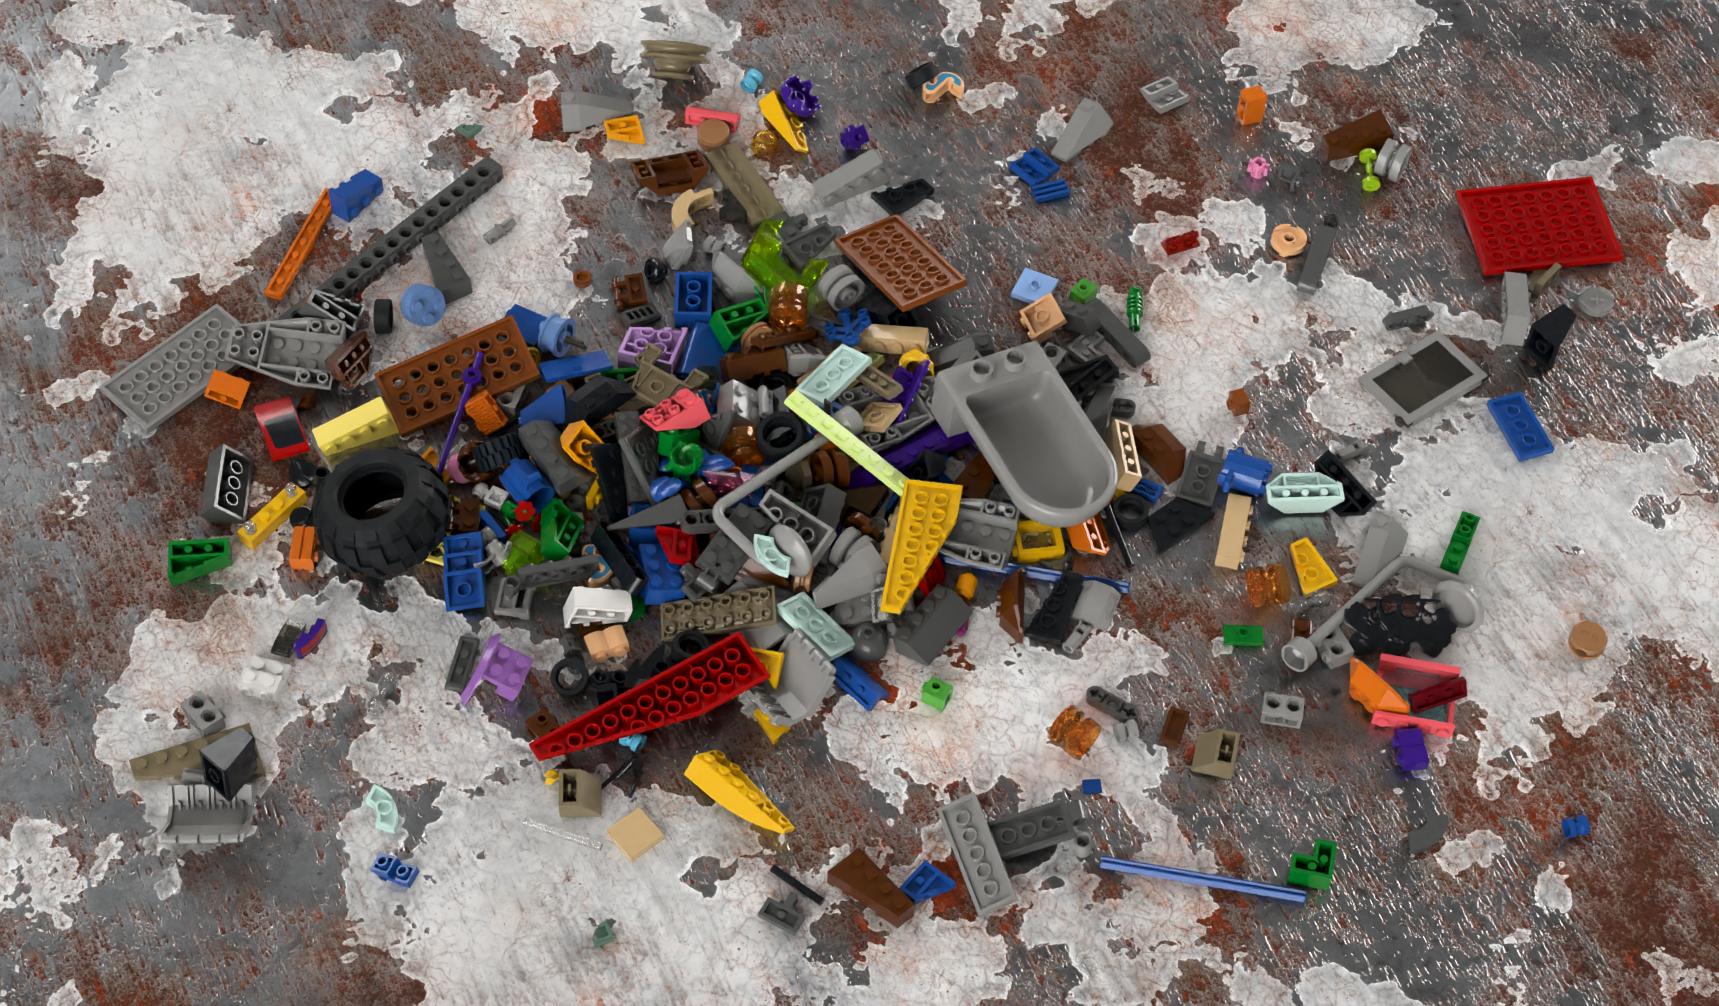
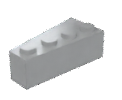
[1501,272,1533,346]
[759,489,837,567]

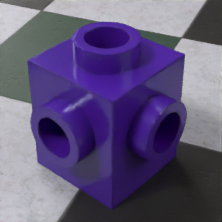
[839,124,870,151]

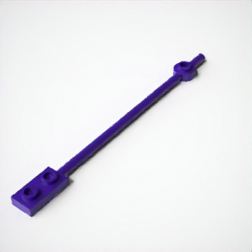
[436,352,484,475]

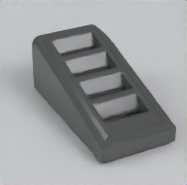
[620,303,661,329]

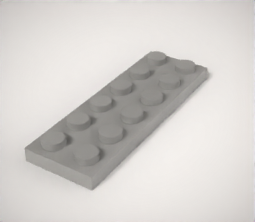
[937,792,1018,918]

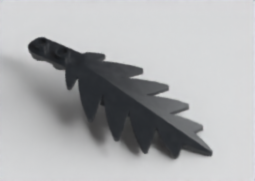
[589,642,710,689]

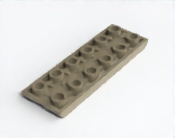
[703,141,784,227]
[660,585,777,642]

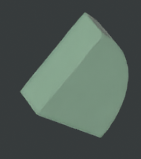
[457,123,482,140]
[593,920,614,948]

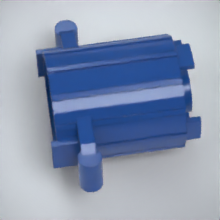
[1217,447,1273,496]
[499,457,555,516]

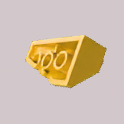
[759,90,808,153]

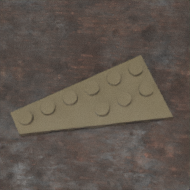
[129,723,266,781]

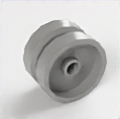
[1374,138,1412,183]
[818,264,865,311]
[829,526,876,567]

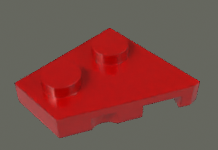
[655,525,693,565]

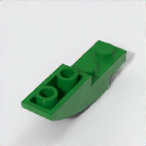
[1440,511,1481,575]

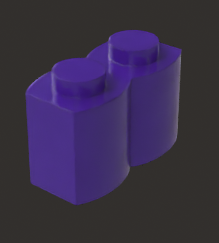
[1391,728,1429,771]

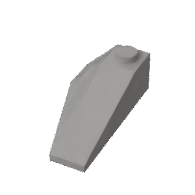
[561,91,632,132]
[813,542,888,610]

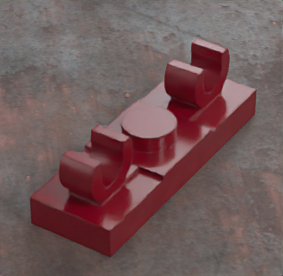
[1408,676,1467,714]

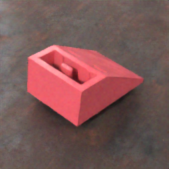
[639,388,711,431]

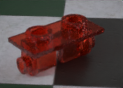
[1160,230,1200,256]

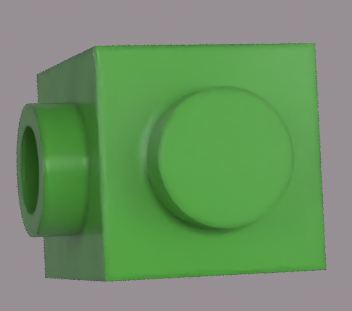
[1069,278,1098,305]
[920,676,953,712]

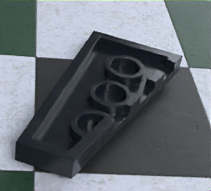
[586,443,629,521]
[1024,571,1084,645]

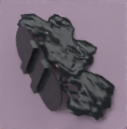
[1344,593,1458,658]

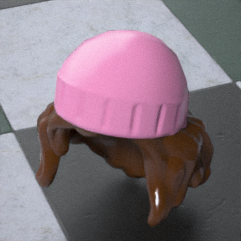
[447,440,497,484]

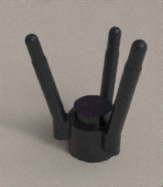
[602,755,644,798]

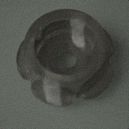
[1323,212,1339,228]

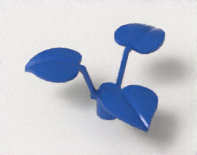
[650,454,735,504]

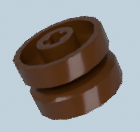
[810,448,850,490]
[678,477,720,523]

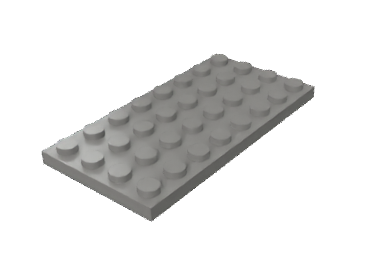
[99,304,241,433]

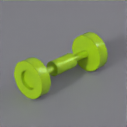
[1359,148,1380,191]

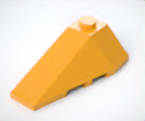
[560,420,603,475]

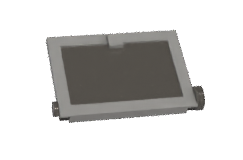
[1358,330,1492,428]

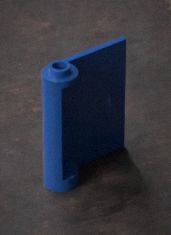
[676,321,743,387]
[537,350,613,383]

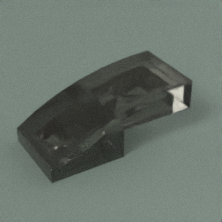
[271,619,306,658]

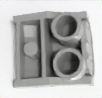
[663,220,693,270]
[1070,580,1121,633]

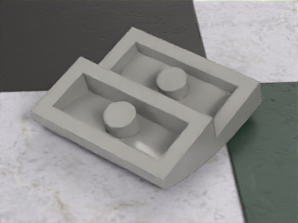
[1140,76,1189,114]

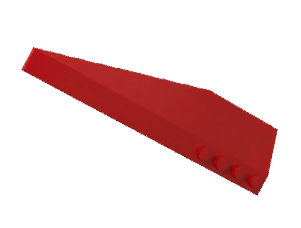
[529,631,771,761]

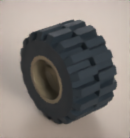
[472,433,525,472]

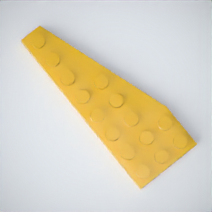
[880,479,963,614]

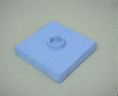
[1011,267,1058,304]

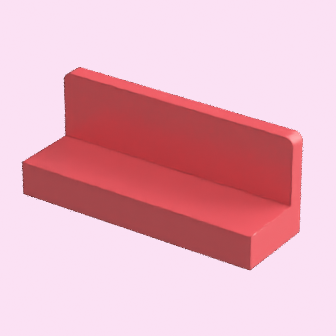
[685,107,740,132]

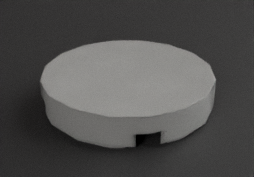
[1577,285,1614,317]

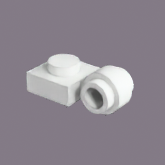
[471,482,510,511]

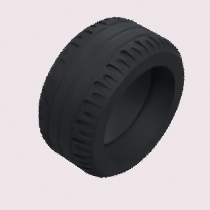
[755,411,807,463]

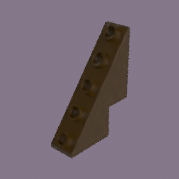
[796,484,890,526]

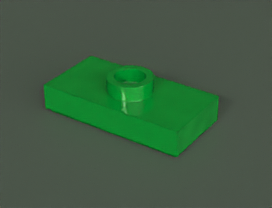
[1222,625,1264,646]

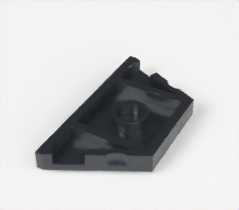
[1147,498,1215,555]

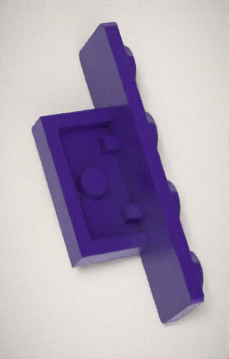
[882,359,931,425]

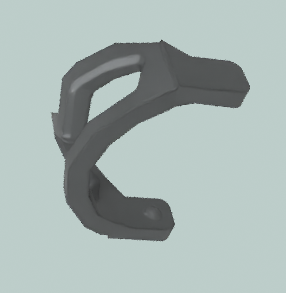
[1038,541,1074,571]

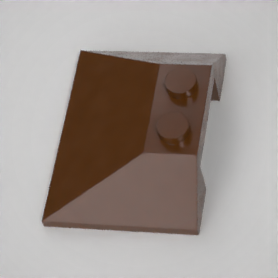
[630,150,709,197]

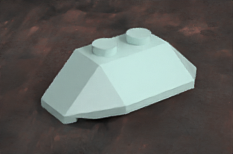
[1266,472,1345,514]

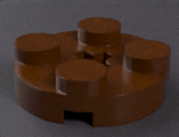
[844,512,880,542]

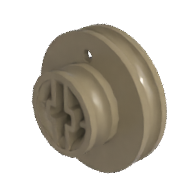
[639,40,711,80]

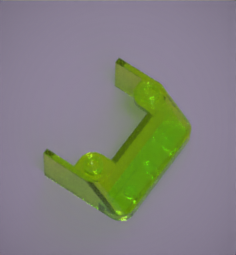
[741,218,829,302]

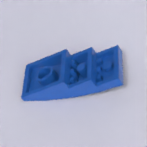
[443,531,486,612]

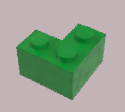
[658,428,700,457]
[1287,839,1337,891]

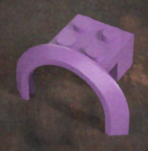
[461,633,534,706]

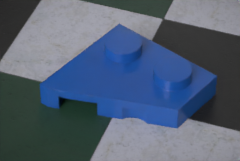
[899,860,956,904]

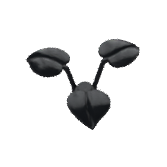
[289,457,330,529]

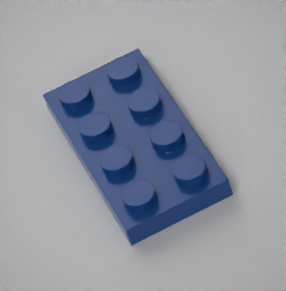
[1486,392,1555,462]

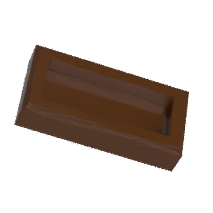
[1159,706,1190,748]

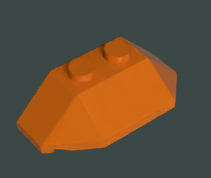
[1066,512,1111,556]
[1349,656,1410,716]

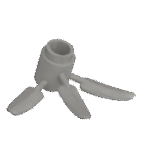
[474,539,512,575]

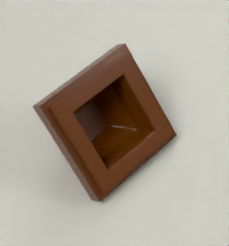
[297,389,316,411]

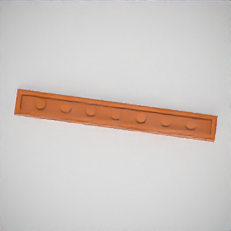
[264,188,332,301]

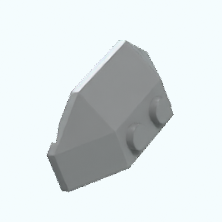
[712,249,764,304]
[780,341,825,376]

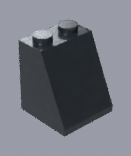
[854,287,919,327]
[1524,304,1577,370]
[199,727,258,801]

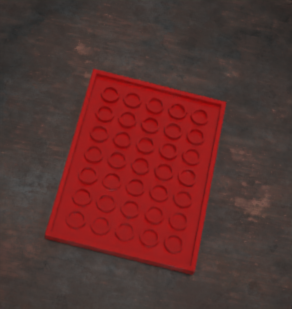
[1455,176,1624,276]

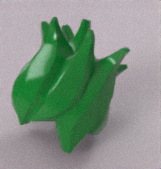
[664,441,704,483]

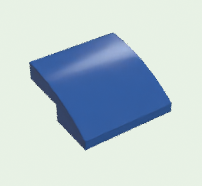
[1009,147,1060,186]

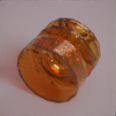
[768,282,809,330]
[722,426,765,475]
[1245,562,1291,608]
[1047,705,1101,759]

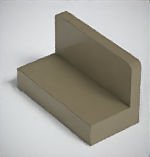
[1527,263,1562,298]
[785,460,812,493]

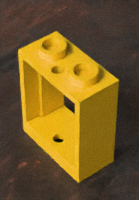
[1012,520,1065,564]

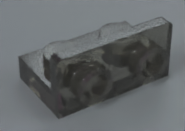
[871,587,903,628]

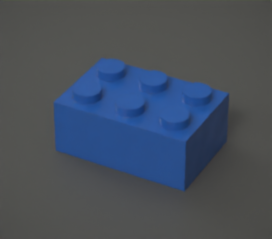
[674,272,713,328]
[635,544,686,605]

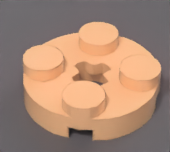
[1270,224,1307,257]

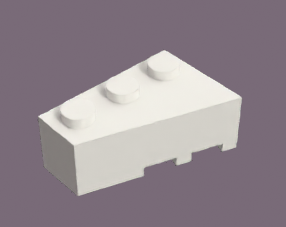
[563,586,633,628]

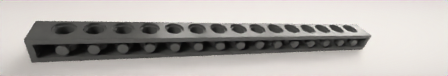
[276,156,504,320]

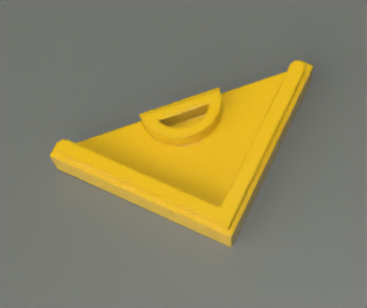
[751,648,785,690]

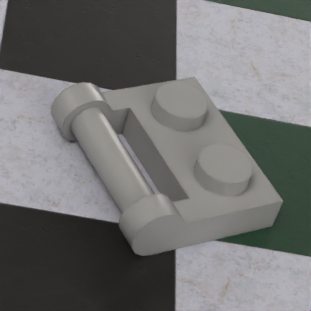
[494,578,537,620]

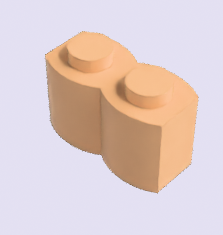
[584,625,630,663]

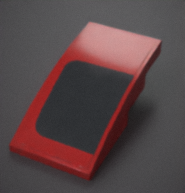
[253,396,310,462]

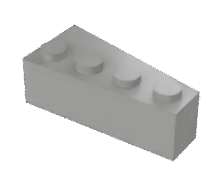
[812,148,889,208]

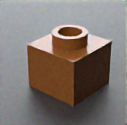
[1226,388,1251,417]

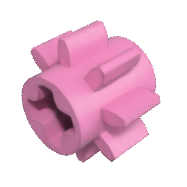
[1247,157,1270,179]

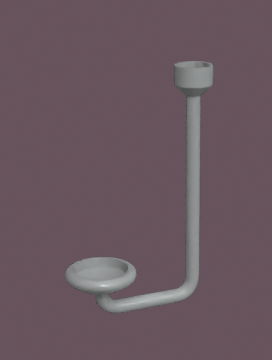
[712,406,864,577]
[1281,556,1484,672]

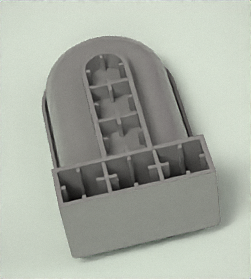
[930,341,1118,527]

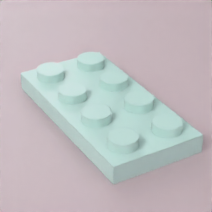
[796,344,872,408]
[776,591,855,662]

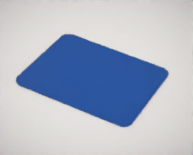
[1082,779,1102,794]

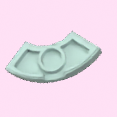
[753,534,791,578]
[365,784,399,834]

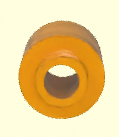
[954,573,978,603]

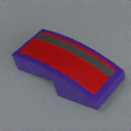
[294,618,328,660]

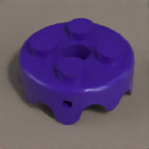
[780,75,822,118]

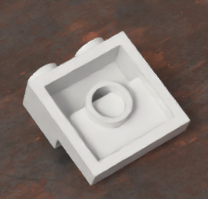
[237,655,292,702]

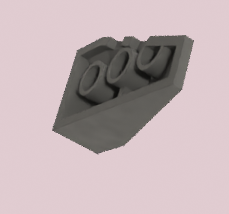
[926,332,994,371]

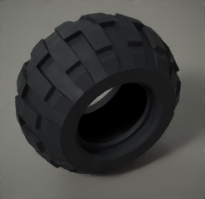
[313,446,451,577]

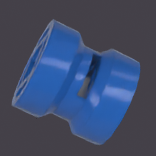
[1562,814,1590,839]

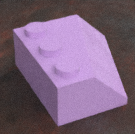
[618,327,688,374]

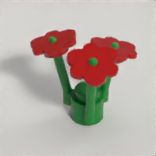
[501,500,541,541]

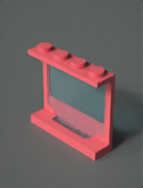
[1371,653,1460,738]

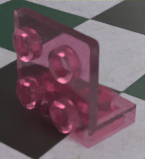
[703,469,755,498]

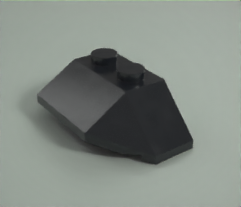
[564,376,637,428]
[1314,449,1378,517]

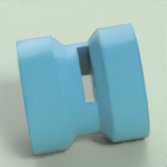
[740,69,763,93]
[619,733,647,753]

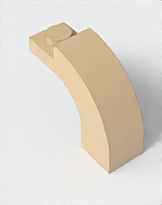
[671,187,714,236]

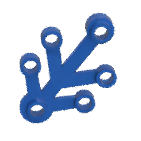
[823,307,872,348]

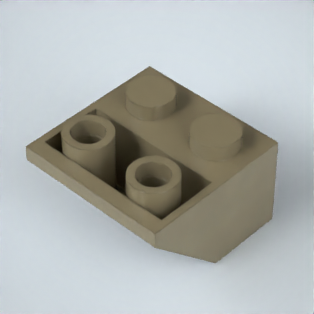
[1191,729,1241,780]
[559,769,602,818]

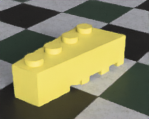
[312,396,399,456]

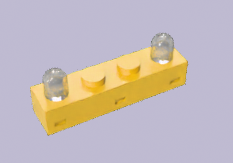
[237,482,307,550]

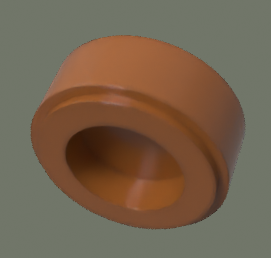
[573,270,592,288]

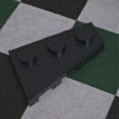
[871,178,934,216]

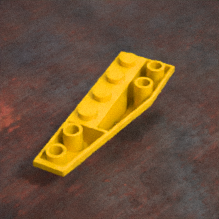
[684,750,795,834]

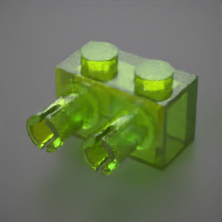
[501,530,544,576]

